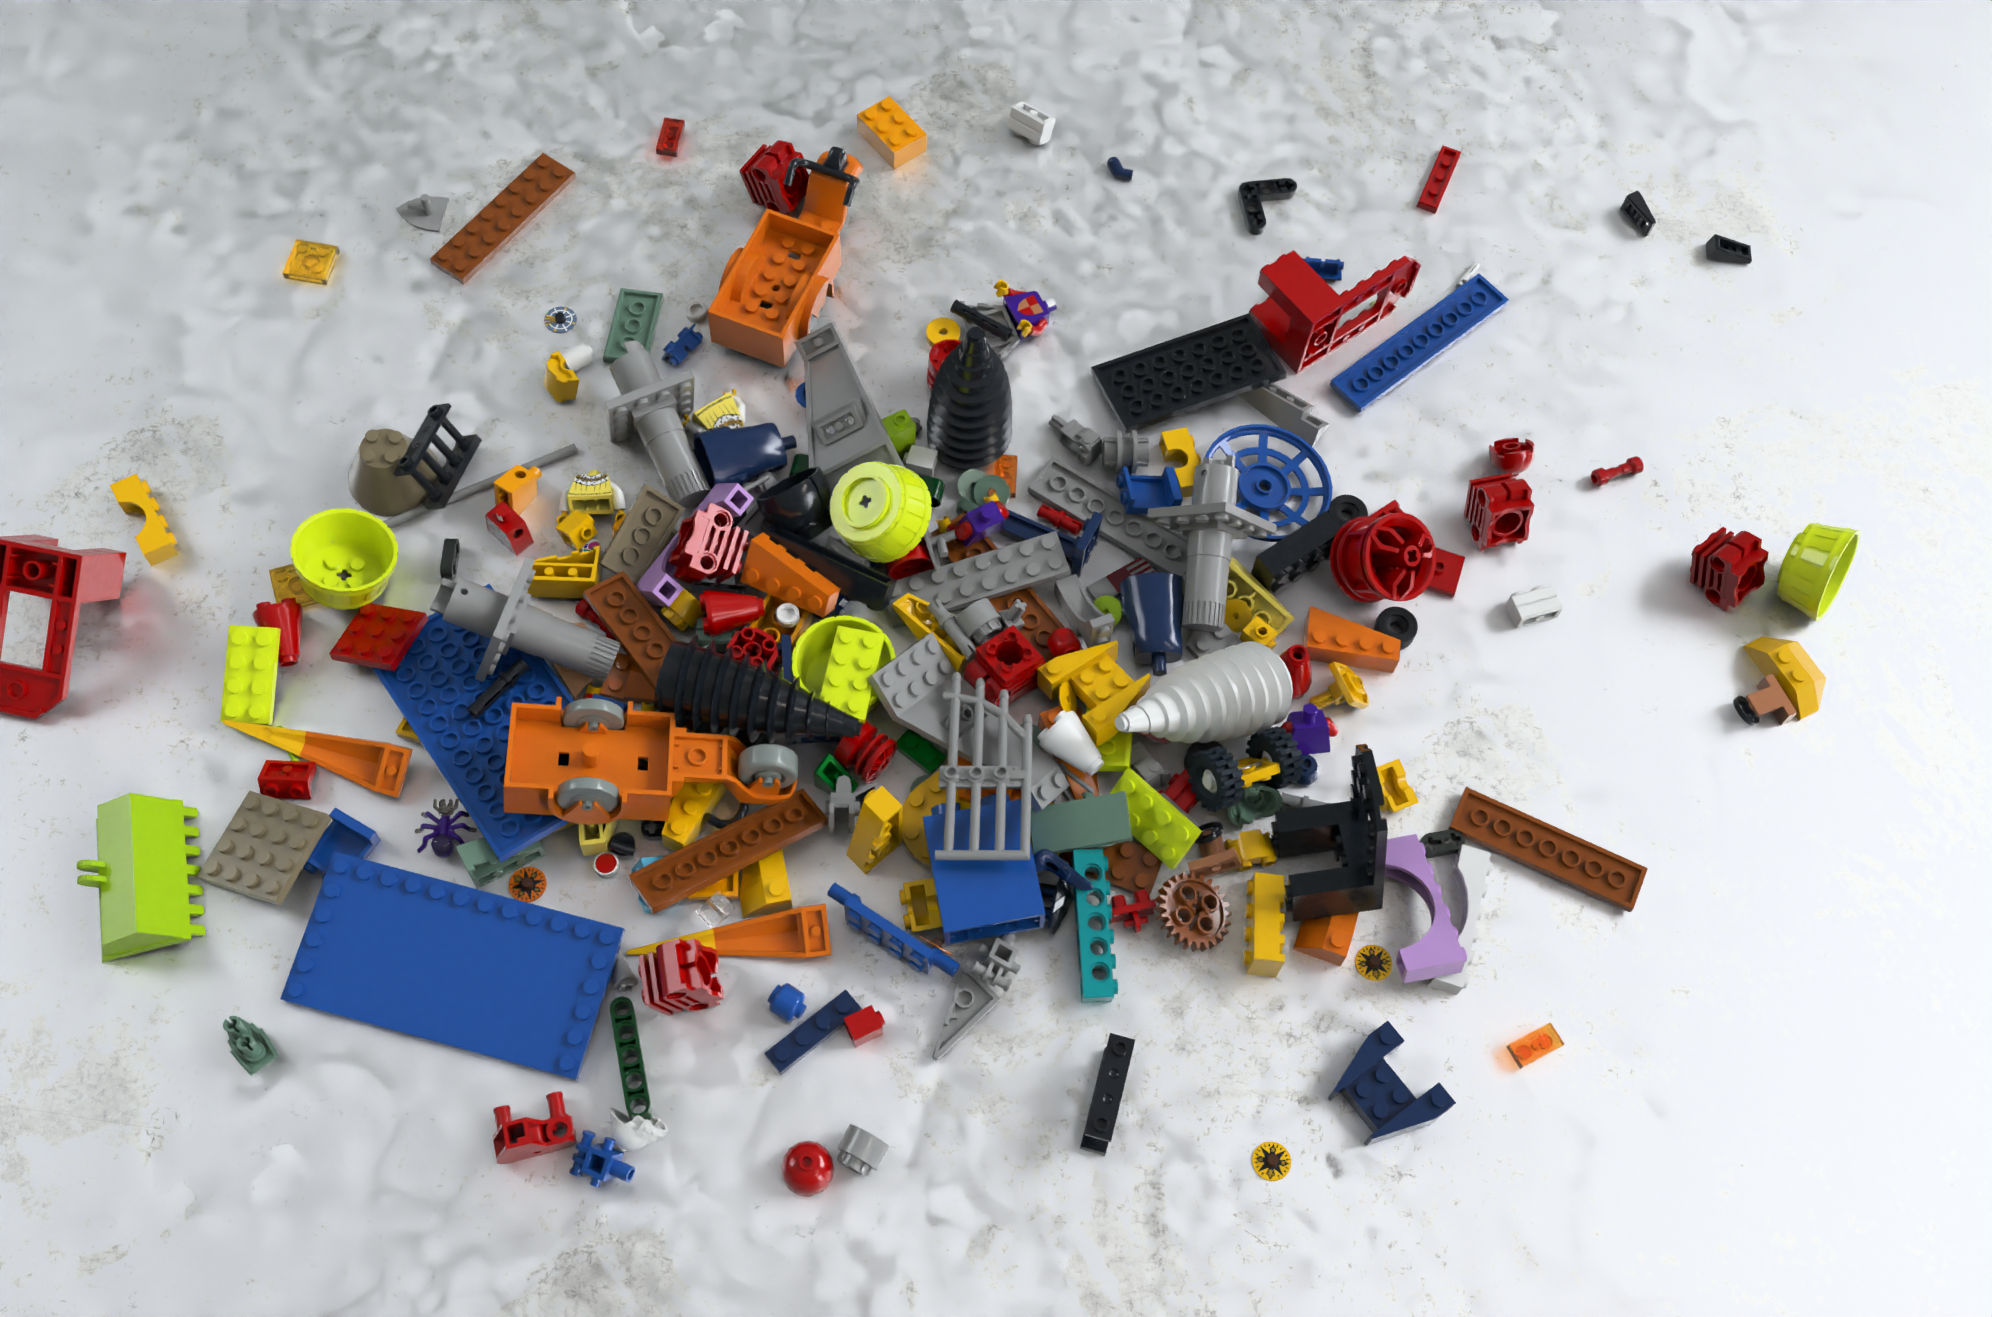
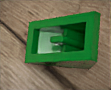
[813,753,859,795]

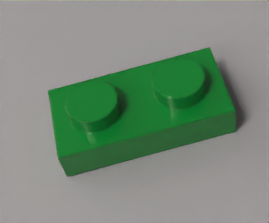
[896,729,946,775]

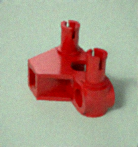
[493,1092,577,1164]

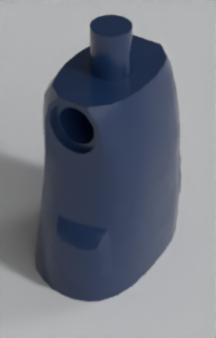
[693,423,797,490]
[1120,572,1185,676]

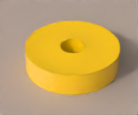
[926,318,961,347]

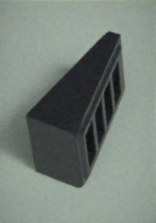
[1620,190,1656,237]
[1706,234,1752,264]

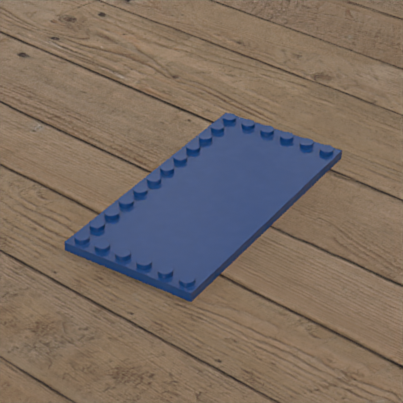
[371,584,574,863]
[280,851,626,1080]

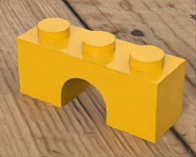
[1159,427,1201,498]

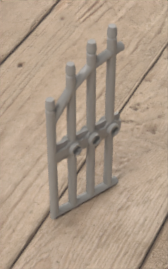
[935,672,1033,860]

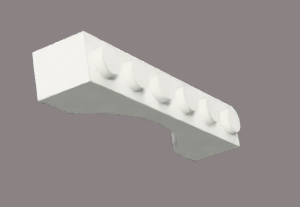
[1428,844,1493,995]

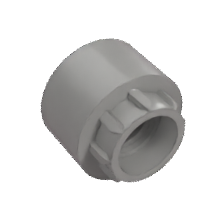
[955,598,1002,645]
[837,1124,889,1177]

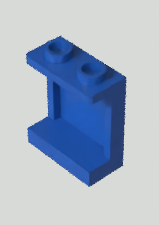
[1116,466,1183,514]
[303,808,381,880]

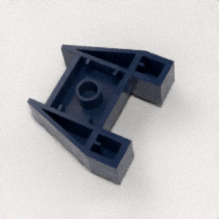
[1328,1021,1456,1146]

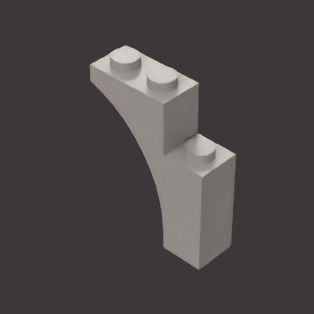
[1054,574,1115,648]

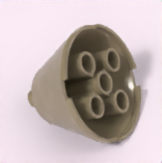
[348,429,439,517]

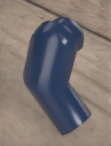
[1107,157,1133,180]

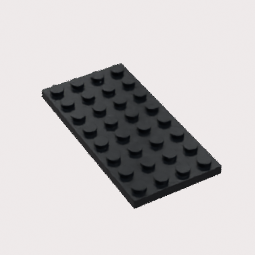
[1091,313,1287,434]

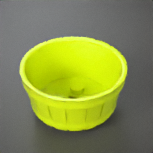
[830,461,932,563]
[290,508,398,610]
[1777,523,1861,622]
[792,615,895,713]

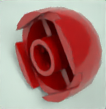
[1489,438,1534,477]
[781,1141,834,1197]

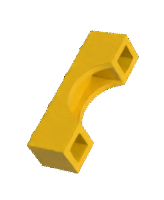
[110,474,178,566]

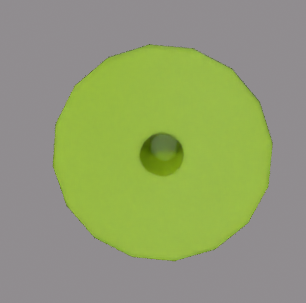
[1093,595,1122,626]

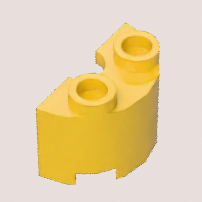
[543,351,579,402]
[1376,759,1419,813]
[1224,829,1277,871]
[899,878,942,932]

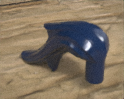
[1033,849,1094,891]

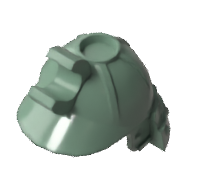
[1227,781,1282,829]

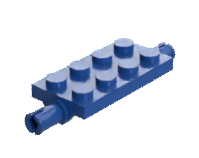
[827,882,960,977]

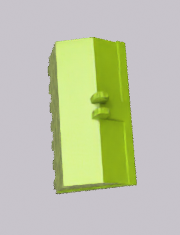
[76,793,206,962]

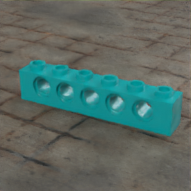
[1071,848,1118,1003]

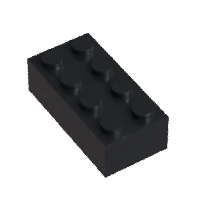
[1251,511,1341,595]

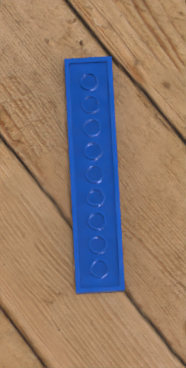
[1330,273,1509,413]

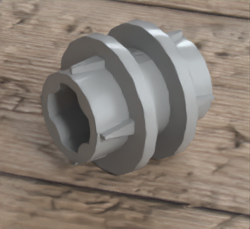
[1102,429,1149,475]

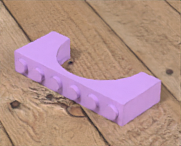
[635,483,754,607]
[1385,834,1467,984]

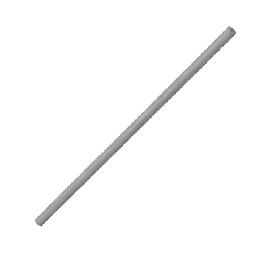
[383,444,578,528]

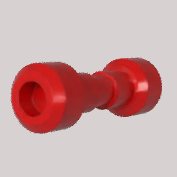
[1591,456,1644,487]
[575,599,617,641]

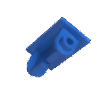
[1302,257,1344,281]
[661,324,703,366]

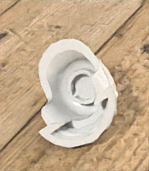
[599,1108,668,1152]

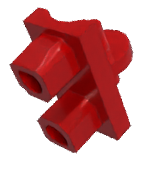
[1110,889,1156,933]

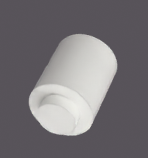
[562,343,595,373]

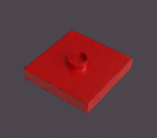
[1426,547,1465,598]

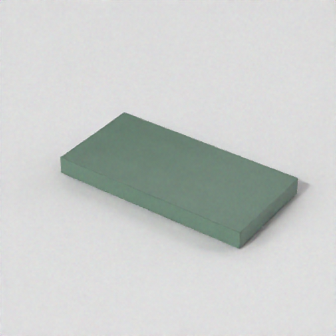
[603,288,664,363]
[1031,791,1133,855]

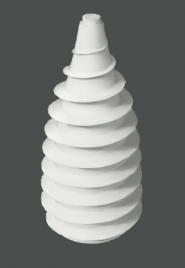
[1115,641,1293,744]

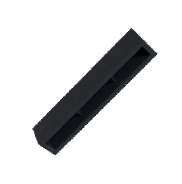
[764,525,897,611]

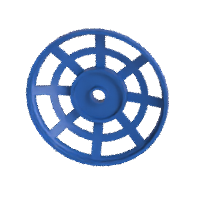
[1202,424,1332,542]

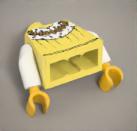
[682,389,746,435]
[556,470,626,525]

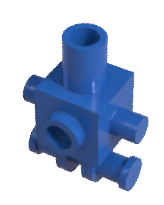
[569,1130,635,1187]

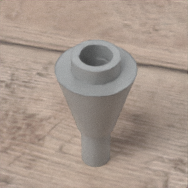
[613,947,638,993]

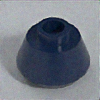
[1296,755,1320,786]

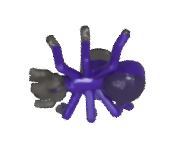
[415,799,477,859]

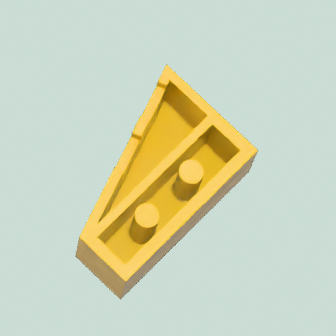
[527,545,603,599]

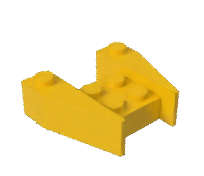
[1037,640,1151,747]

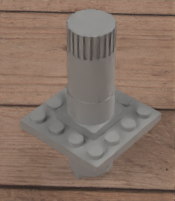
[605,341,711,509]
[1147,455,1277,632]
[430,557,620,683]

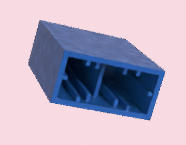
[923,794,1045,946]

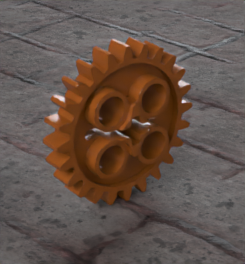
[1154,872,1232,952]

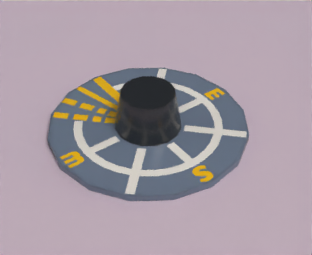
[544,306,577,333]

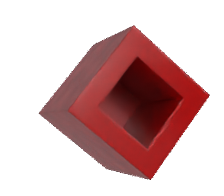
[844,1005,885,1048]

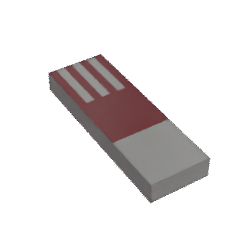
[1086,557,1155,601]

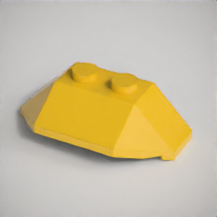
[1743,636,1826,721]

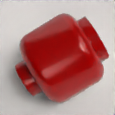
[1047,627,1081,658]

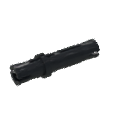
[950,299,1013,342]
[466,658,530,720]

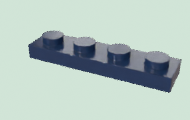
[765,990,862,1075]

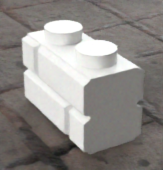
[1007,101,1055,145]
[1505,585,1563,628]

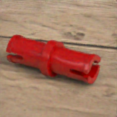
[1037,503,1083,536]

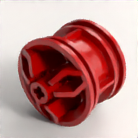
[1330,513,1436,603]

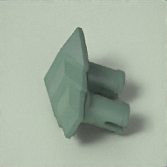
[223,1016,279,1076]

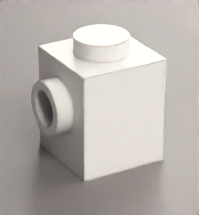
[903,445,938,477]

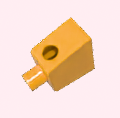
[493,465,542,516]

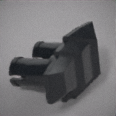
[1039,878,1074,935]

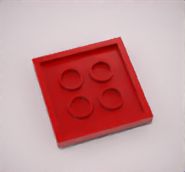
[329,603,428,671]

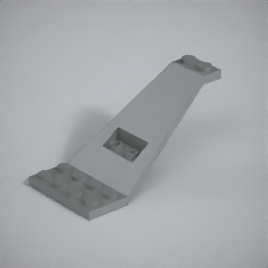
[794,322,905,510]
[867,632,1070,812]

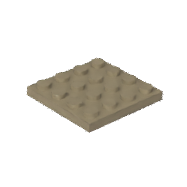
[197,791,332,906]

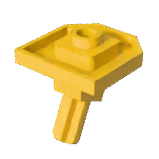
[1309,661,1369,709]

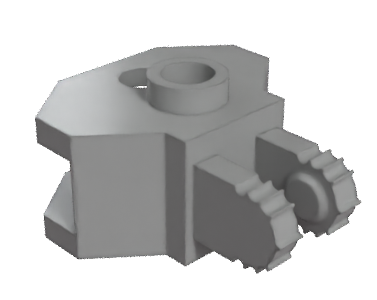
[825,775,860,833]

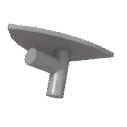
[396,194,449,232]
[924,528,957,571]

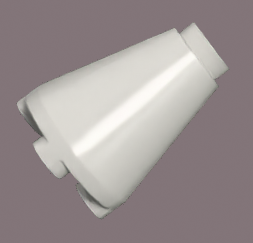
[1037,710,1104,776]

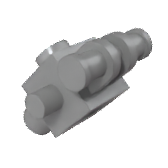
[970,933,1021,992]

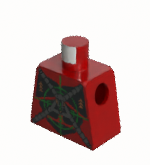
[485,502,534,557]

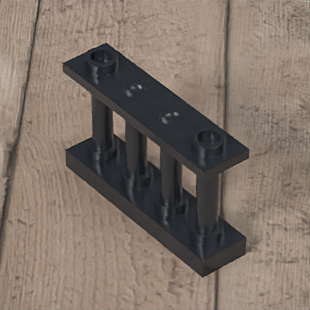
[393,403,482,510]
[1080,1033,1135,1156]

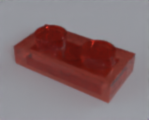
[656,117,685,157]

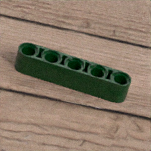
[610,996,652,1121]

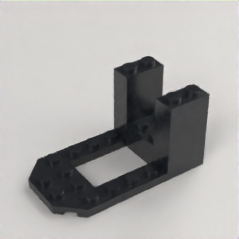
[1271,744,1388,922]

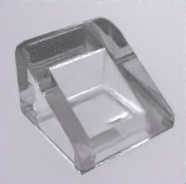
[696,891,735,928]

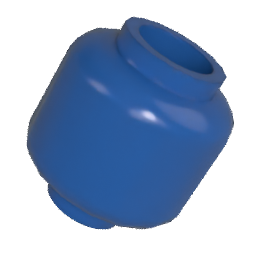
[767,983,807,1022]

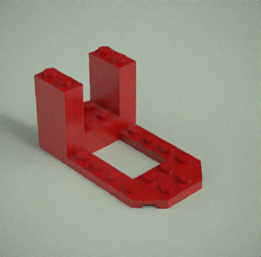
[1249,250,1421,374]
[0,534,126,719]

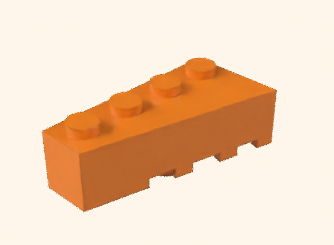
[740,532,840,617]
[1303,606,1401,673]

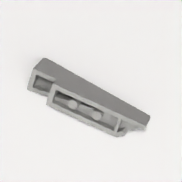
[1238,383,1329,447]

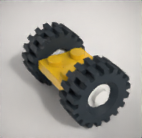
[1187,726,1304,812]

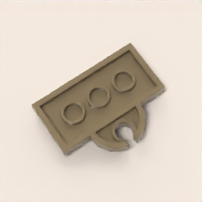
[598,484,685,585]

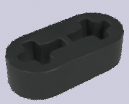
[440,538,460,580]
[1419,829,1465,858]

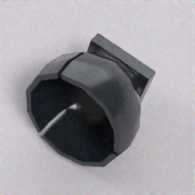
[756,467,833,540]

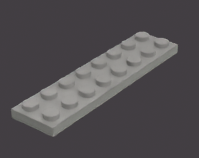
[1027,456,1188,578]
[887,531,1070,629]

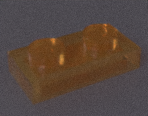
[993,455,1018,498]
[1506,1022,1565,1069]

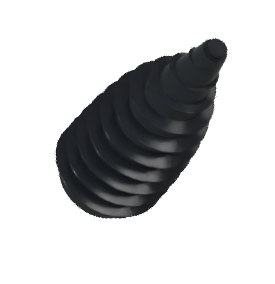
[927,327,1013,469]
[654,634,863,744]

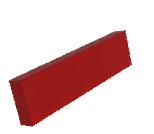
[1416,145,1461,214]

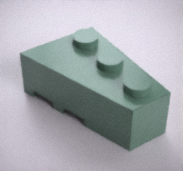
[456,837,546,889]

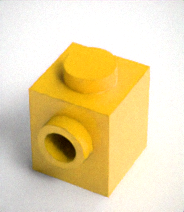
[555,510,598,550]
[1240,616,1278,650]

